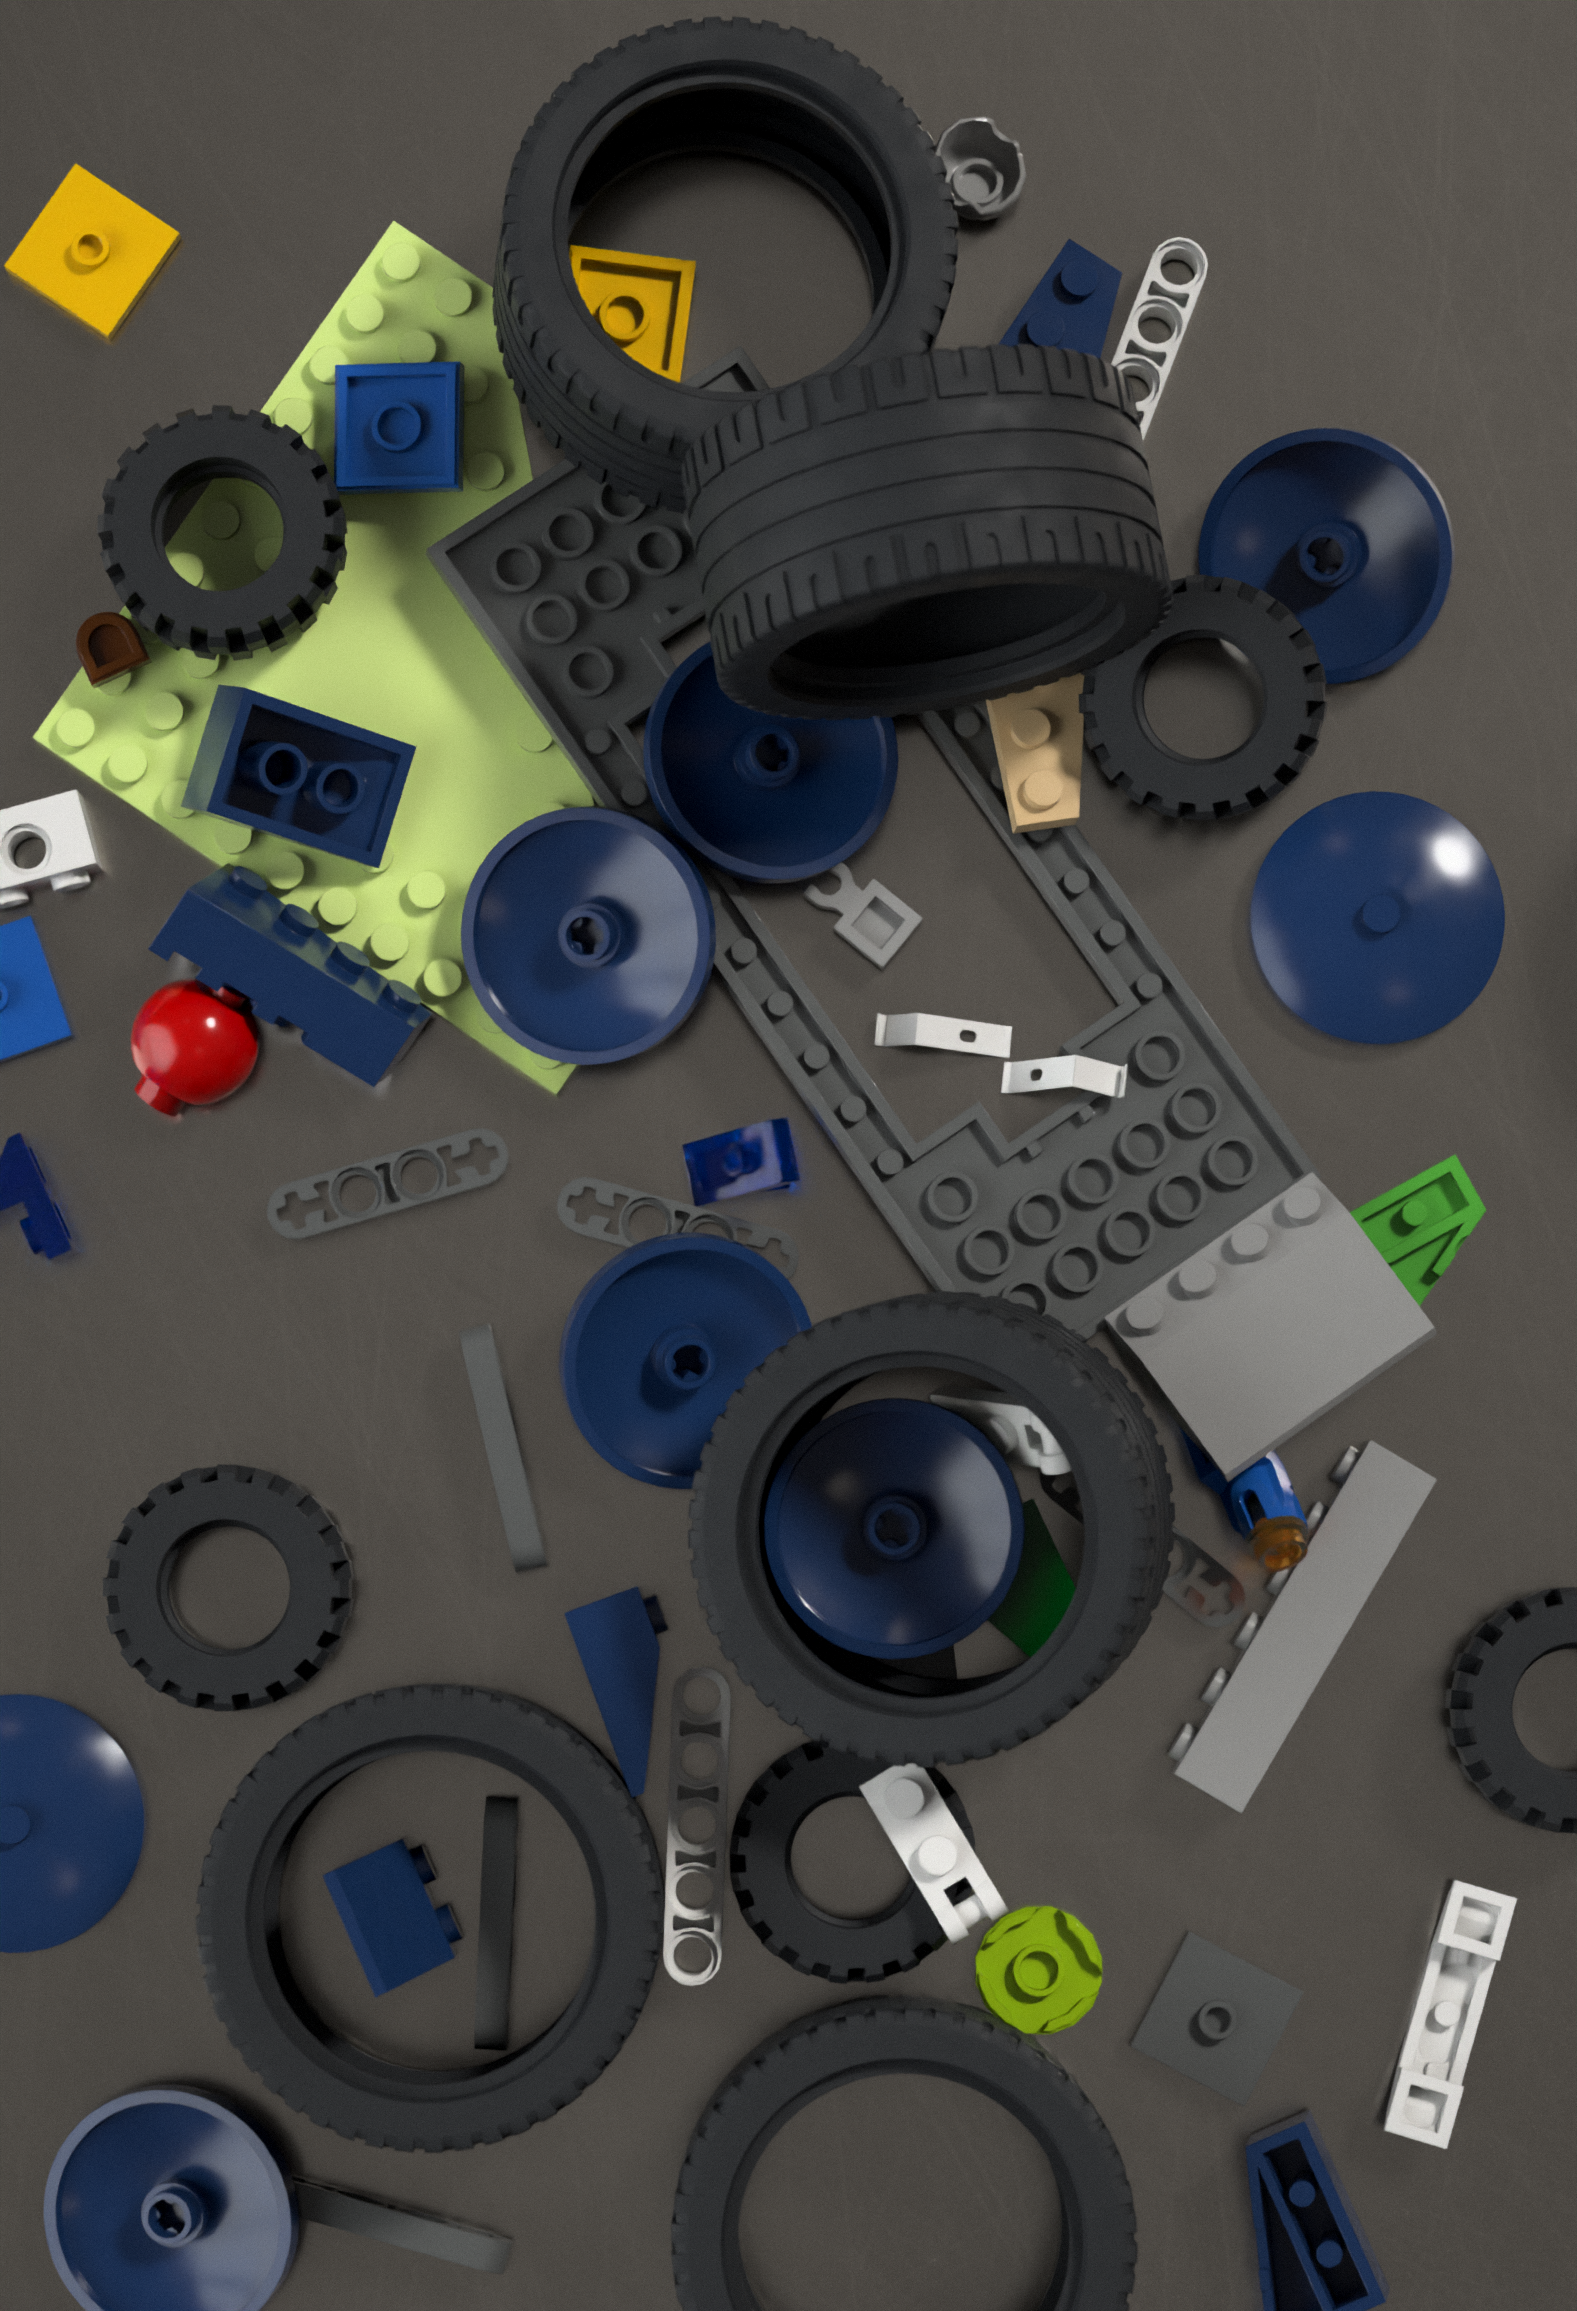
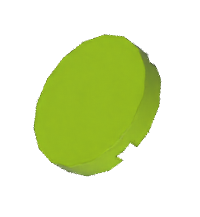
[975,1906,1102,2034]

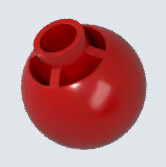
[131,978,259,1116]

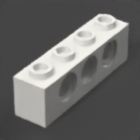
[0,789,103,909]

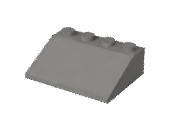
[1104,1172,1437,1482]

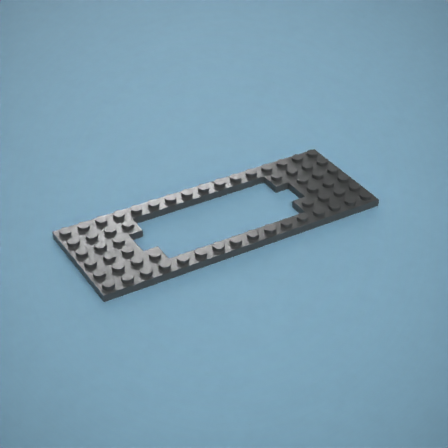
[426,345,1322,1393]

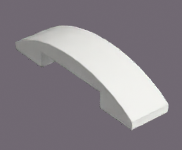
[1383,1880,1517,2149]

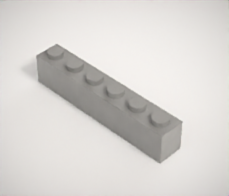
[1168,1440,1437,1814]

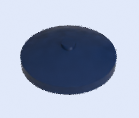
[1198,427,1455,684]
[643,641,899,883]
[1249,791,1505,1047]
[461,806,716,1065]
[559,1233,812,1489]
[764,1398,1025,1659]
[0,1694,147,1953]
[43,2085,299,2311]

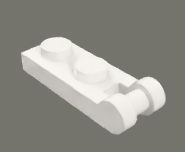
[929,1385,1072,1475]
[859,1764,1009,1945]

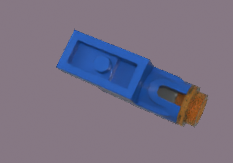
[1179,1426,1309,1572]

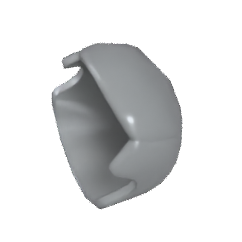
[935,117,1026,221]

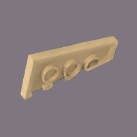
[986,673,1084,834]

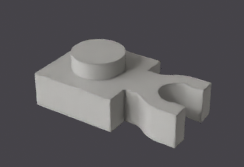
[803,862,923,970]

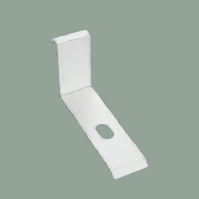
[874,1013,1012,1058]
[1001,1055,1128,1098]

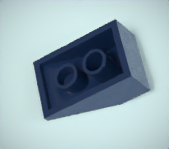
[181,685,416,868]
[564,1586,669,1798]
[322,1836,463,1998]

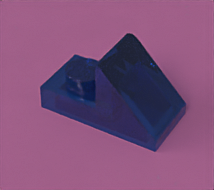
[683,1118,800,1207]
[0,1133,79,1263]

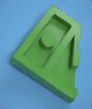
[1350,1154,1486,1307]

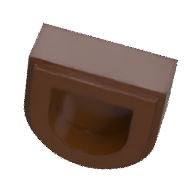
[76,612,152,688]

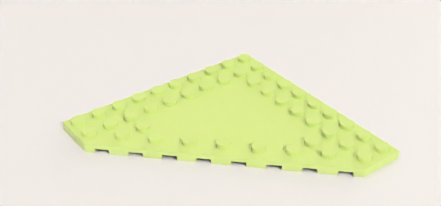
[33,221,594,1097]

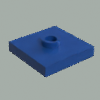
[334,361,465,495]
[0,916,74,1063]

